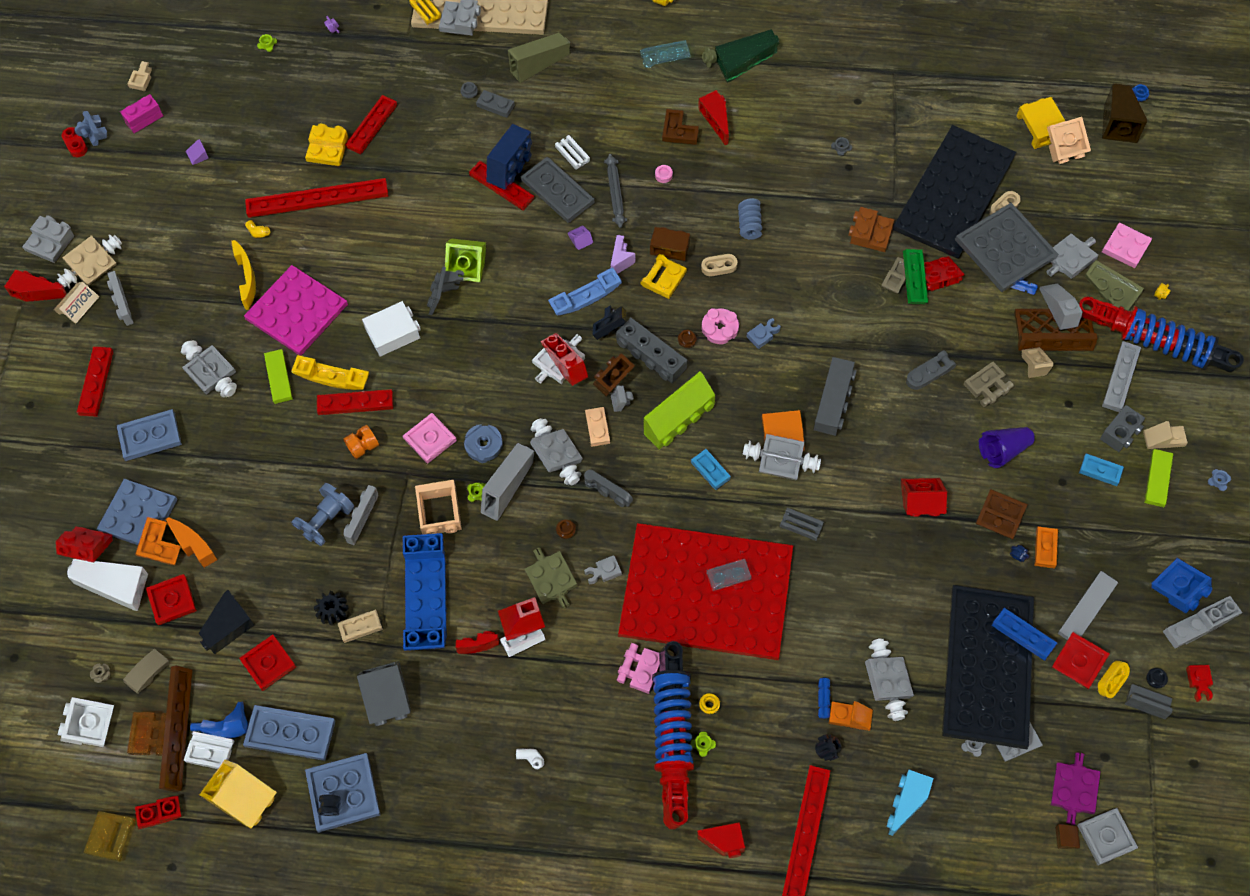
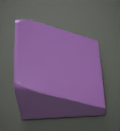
[186,139,209,165]
[568,226,593,250]

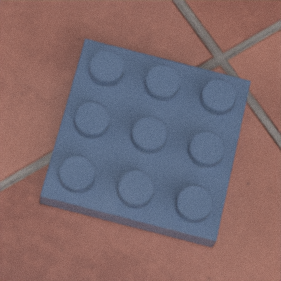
[97,479,178,545]
[305,753,380,832]

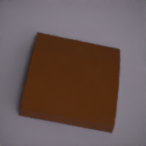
[976,489,1028,540]

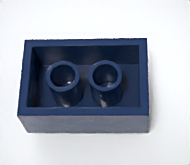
[486,124,532,190]

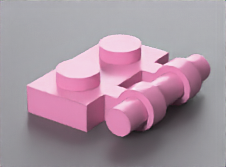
[617,643,660,694]

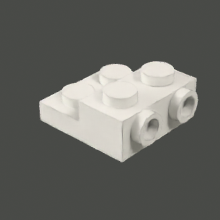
[58,697,114,747]

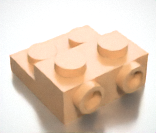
[1047,117,1091,164]

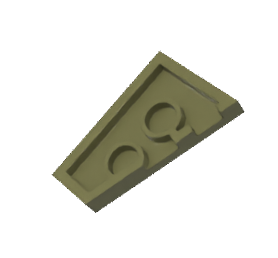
[1085,260,1144,311]

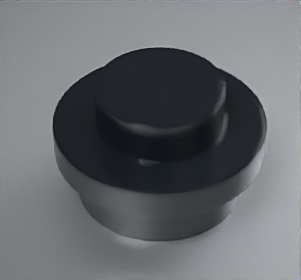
[1146,668,1168,689]

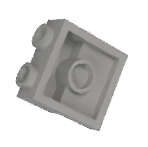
[439,0,481,35]
[23,215,74,263]

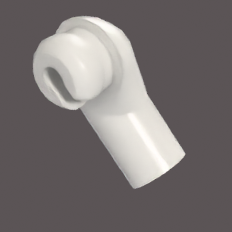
[516,749,544,769]

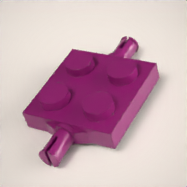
[1051,753,1100,825]

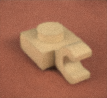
[128,61,152,91]

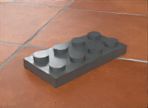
[521,157,595,223]

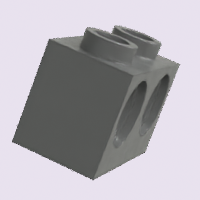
[1100,405,1145,452]

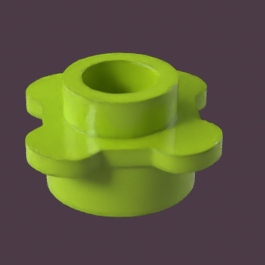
[257,34,277,52]
[467,483,485,502]
[691,732,716,757]

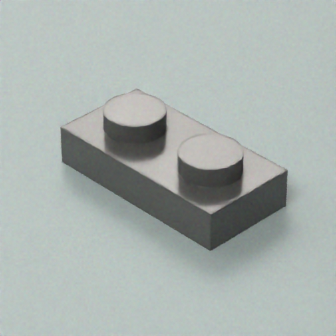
[476,90,515,118]

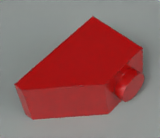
[697,822,745,858]

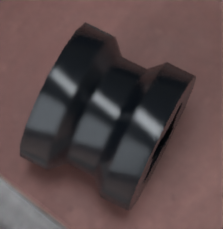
[318,795,341,816]

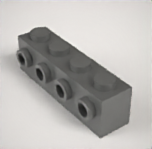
[616,318,687,384]
[814,357,857,436]

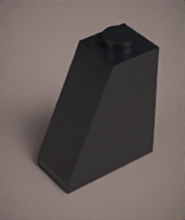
[199,590,254,654]

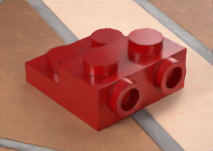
[55,526,113,563]

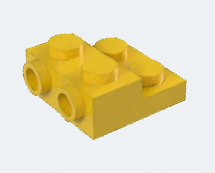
[305,123,349,166]

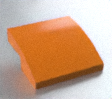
[762,410,805,451]

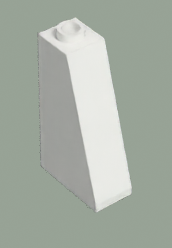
[67,559,148,611]

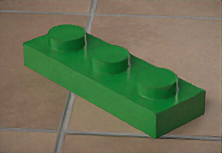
[903,249,928,304]

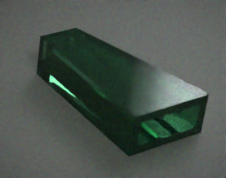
[715,29,779,83]

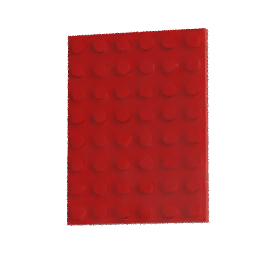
[618,523,793,660]

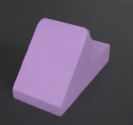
[611,235,635,274]

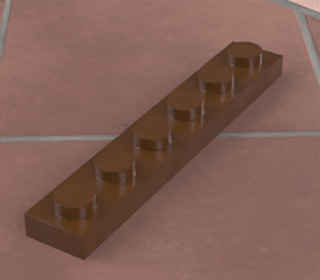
[159,665,192,792]

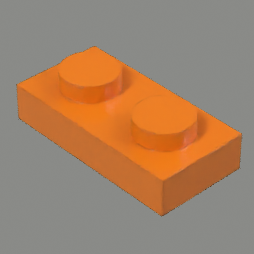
[1035,527,1058,569]

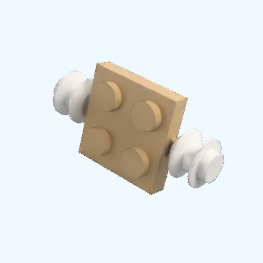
[57,235,122,289]

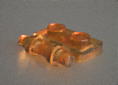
[127,712,166,756]

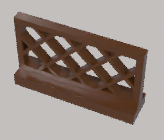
[1014,309,1098,351]

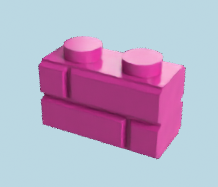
[120,94,163,133]

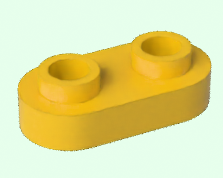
[1098,661,1130,698]

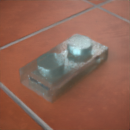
[707,559,751,591]

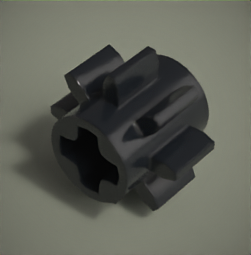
[815,734,842,761]

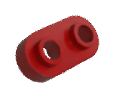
[62,127,87,157]

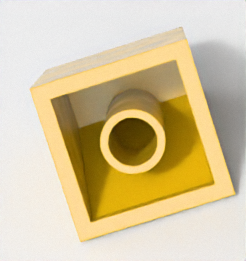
[199,760,277,828]

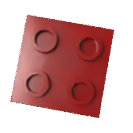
[924,256,964,291]

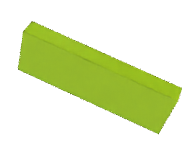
[264,349,293,404]
[1144,449,1173,507]

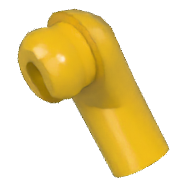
[245,220,270,238]

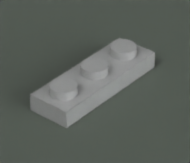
[107,271,134,326]
[343,485,379,545]

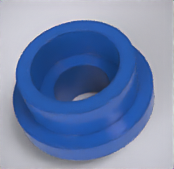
[1133,84,1149,101]

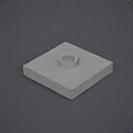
[1077,808,1138,865]

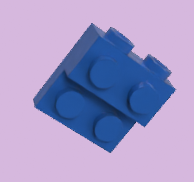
[1152,558,1212,613]

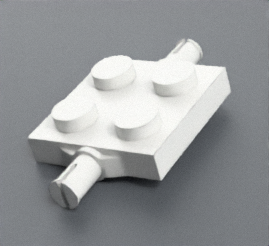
[532,334,585,384]

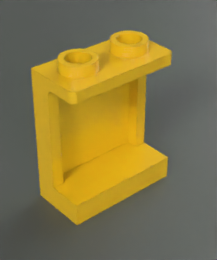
[1016,97,1065,149]

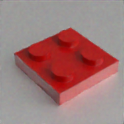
[146,574,197,625]
[1051,632,1110,689]
[239,635,296,691]

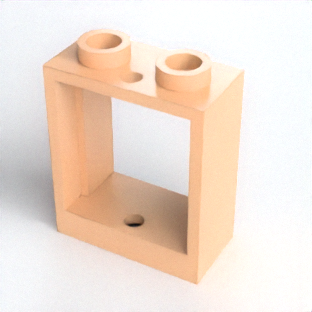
[415,480,462,534]

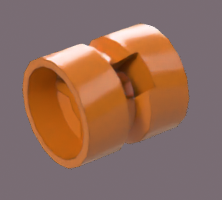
[343,425,379,459]

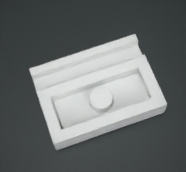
[184,731,235,769]

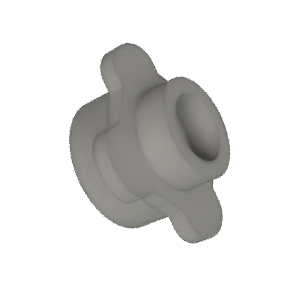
[961,740,986,757]

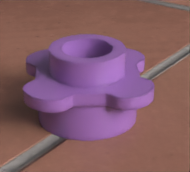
[324,16,340,34]

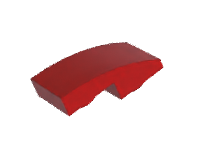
[456,631,500,654]
[135,796,181,829]

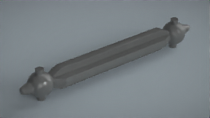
[604,154,627,228]

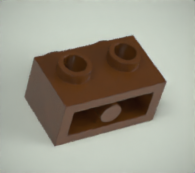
[650,227,690,261]
[593,353,635,397]

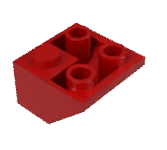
[498,597,545,641]

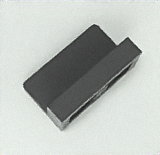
[1124,684,1173,719]

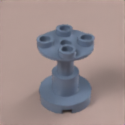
[291,483,354,546]

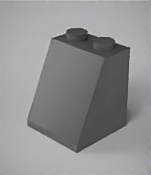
[357,661,411,726]

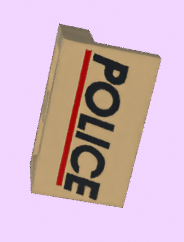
[54,282,99,324]

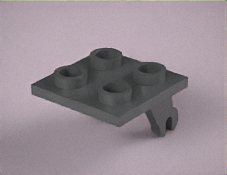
[427,267,464,315]

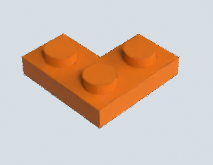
[135,517,181,566]

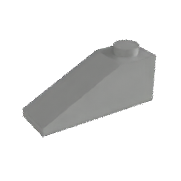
[1040,284,1083,330]

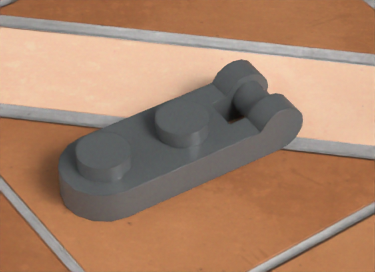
[906,350,957,390]
[584,470,633,507]

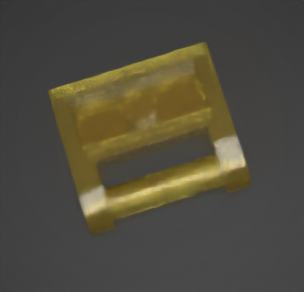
[84,811,135,862]

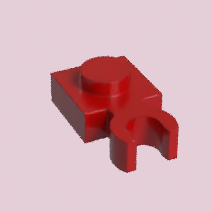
[1186,665,1213,702]

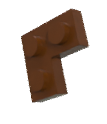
[662,109,699,145]

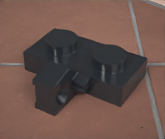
[593,305,627,340]

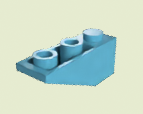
[887,770,934,836]

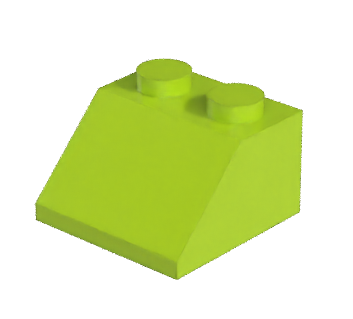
[445,239,486,282]

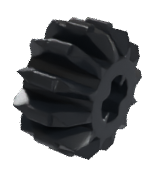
[314,590,349,626]

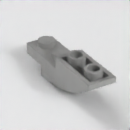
[1163,596,1242,648]

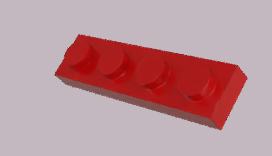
[77,347,114,417]
[317,389,393,415]

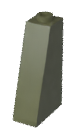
[508,33,570,83]

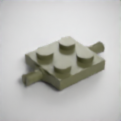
[525,548,578,609]

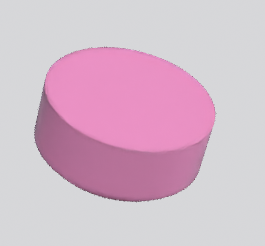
[655,165,673,183]

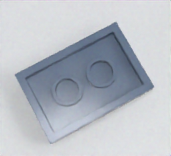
[117,409,182,461]

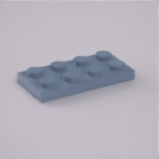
[243,705,335,761]

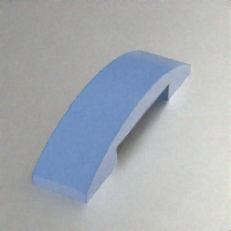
[548,267,622,316]

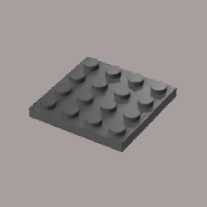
[955,203,1059,292]

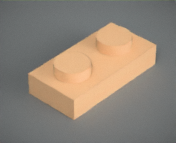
[585,407,610,447]

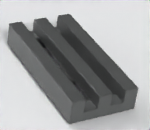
[780,508,824,541]

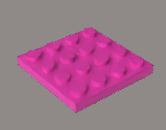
[244,265,348,356]

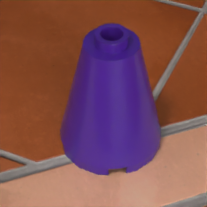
[979,427,1035,468]

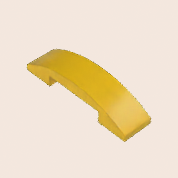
[232,240,256,310]
[291,355,369,390]

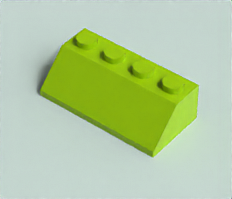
[644,372,715,450]

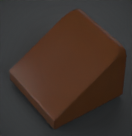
[1055,824,1080,849]

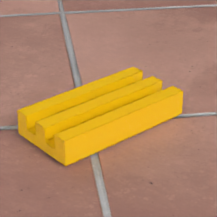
[409,0,441,25]

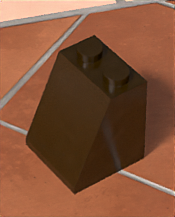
[1102,84,1147,143]

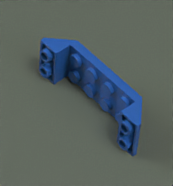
[403,533,447,651]

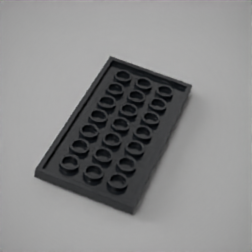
[893,125,1017,259]
[942,585,1034,750]

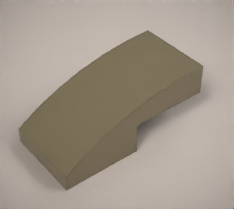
[881,257,906,294]
[123,649,169,694]

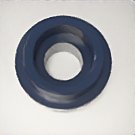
[1010,545,1029,562]

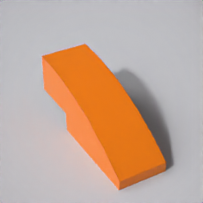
[165,517,218,568]

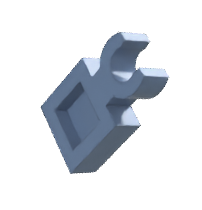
[747,318,781,349]

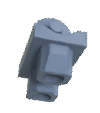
[75,111,107,146]

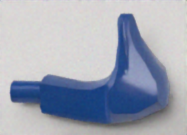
[190,702,249,738]

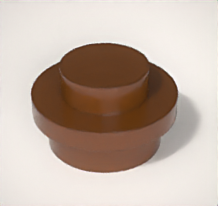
[678,330,696,348]
[556,520,576,539]

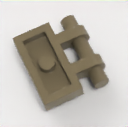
[963,362,1014,407]

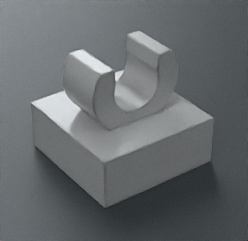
[611,386,634,412]

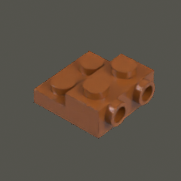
[848,207,894,252]

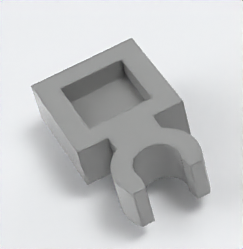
[584,555,622,584]

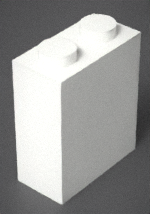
[362,301,421,356]

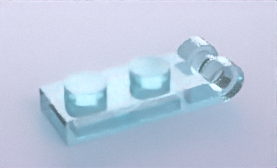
[640,40,690,68]

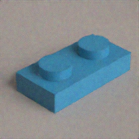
[691,449,731,490]
[1079,454,1124,486]

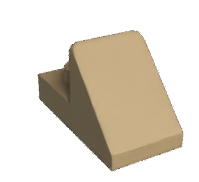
[1022,347,1053,378]
[1143,421,1187,449]

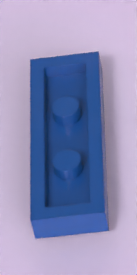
[992,608,1057,661]

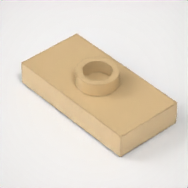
[338,610,383,643]

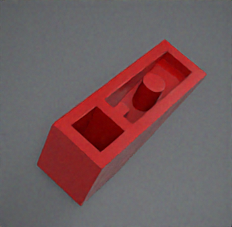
[698,90,729,145]

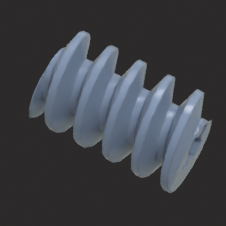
[738,198,762,240]

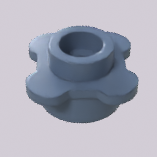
[1208,469,1231,491]

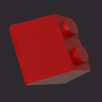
[901,478,947,517]

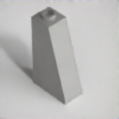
[481,443,534,521]

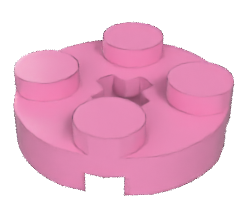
[702,309,739,344]

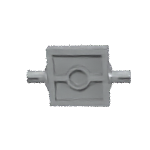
[1046,234,1098,279]

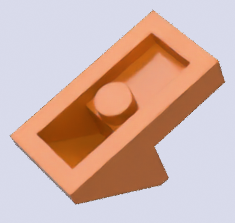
[829,701,873,731]

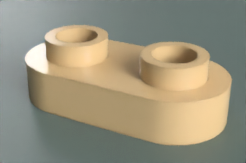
[990,191,1020,215]
[701,254,737,276]

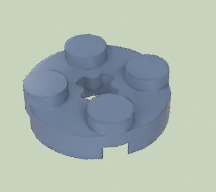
[464,424,503,463]

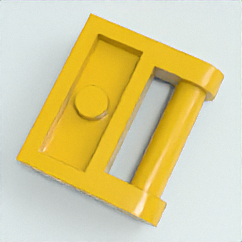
[641,254,687,299]

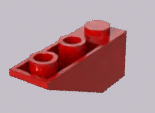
[4,269,67,302]
[541,333,588,386]

